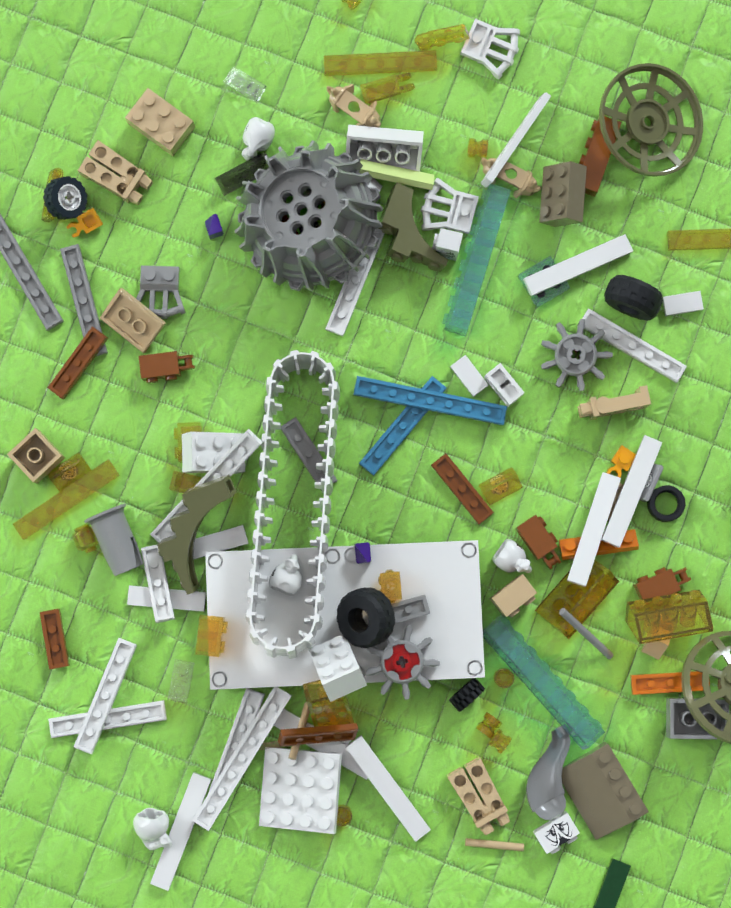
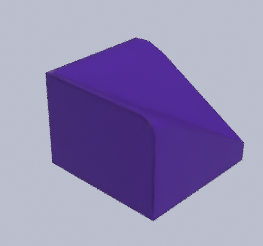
[205,214,224,240]
[354,542,371,564]

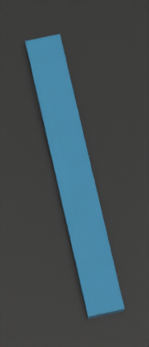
[353,376,507,425]

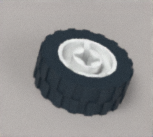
[43,176,88,220]

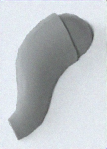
[526,724,571,820]

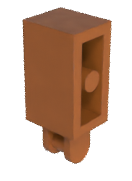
[139,351,195,383]
[515,515,561,570]
[633,567,691,606]

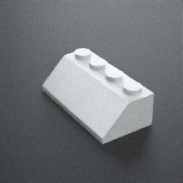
[346,125,424,172]

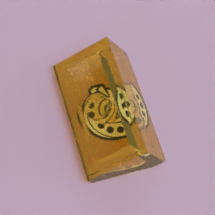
[48,452,92,492]
[479,468,523,505]

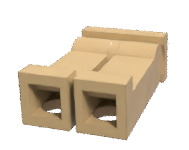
[78,140,153,205]
[577,385,651,420]
[446,757,510,836]

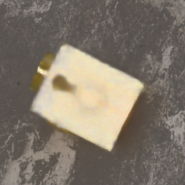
[378,569,402,603]

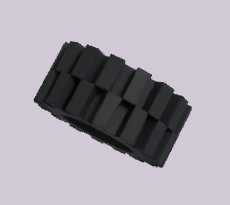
[449,678,485,712]

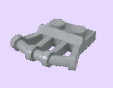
[136,266,186,319]

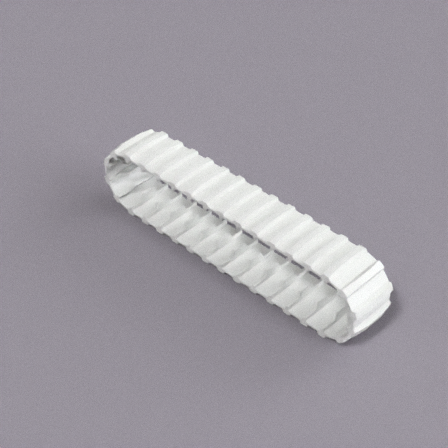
[245,350,340,659]

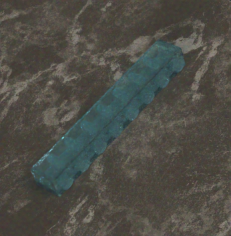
[442,184,511,337]
[483,615,605,750]

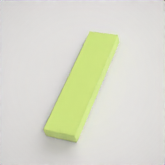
[359,159,434,190]

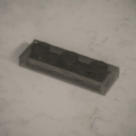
[215,152,269,196]

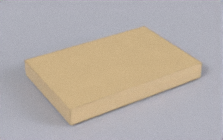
[100,288,166,353]

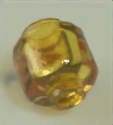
[72,523,99,553]

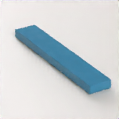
[359,376,447,476]

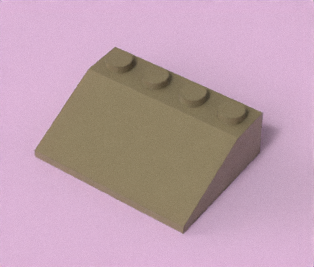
[561,742,649,840]

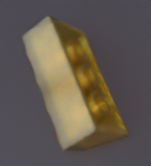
[535,560,620,639]
[625,590,713,644]

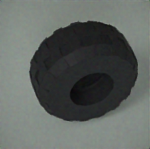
[604,275,663,321]
[336,587,395,648]

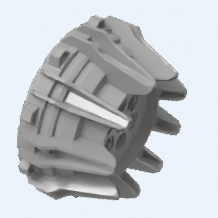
[235,140,383,291]

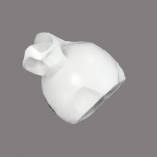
[241,117,275,161]
[492,539,532,573]
[269,554,302,596]
[133,808,172,850]

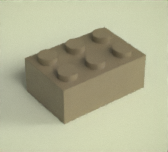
[539,161,587,227]

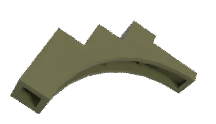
[157,474,237,595]

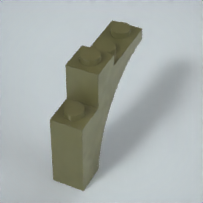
[378,183,448,272]

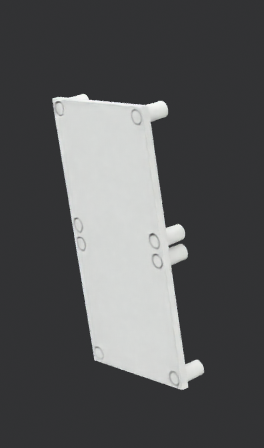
[205,540,485,690]

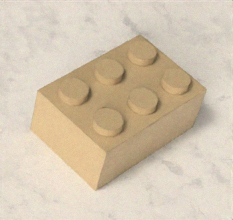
[125,88,195,156]

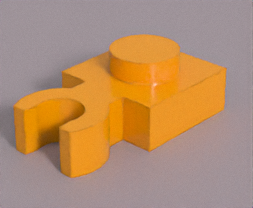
[67,208,103,238]
[606,445,636,478]

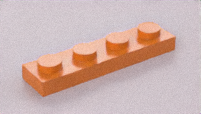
[559,529,639,560]
[630,671,710,695]

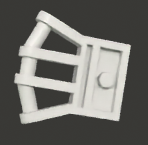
[460,19,520,79]
[421,178,479,234]

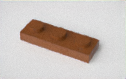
[40,609,70,670]

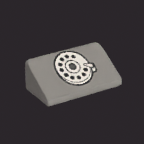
[639,464,664,503]

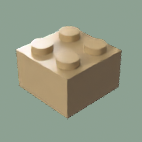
[7,428,65,484]
[489,574,537,618]

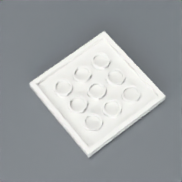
[259,747,342,834]

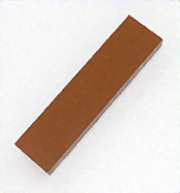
[47,326,108,399]
[431,453,494,525]
[278,723,358,746]

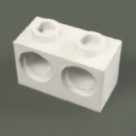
[484,363,524,407]

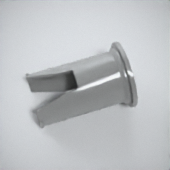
[84,504,143,576]

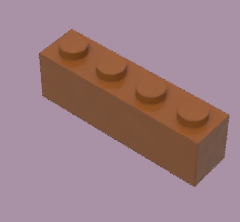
[579,116,622,197]

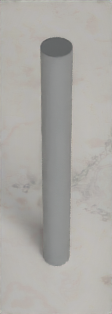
[559,608,613,659]

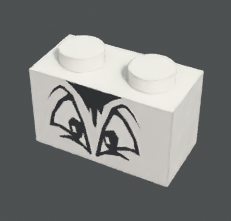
[432,228,463,261]
[533,811,580,854]

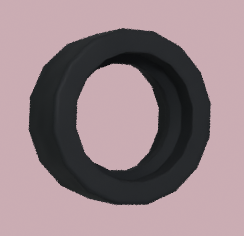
[647,485,686,522]

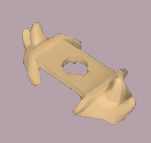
[326,84,381,127]
[481,157,542,198]

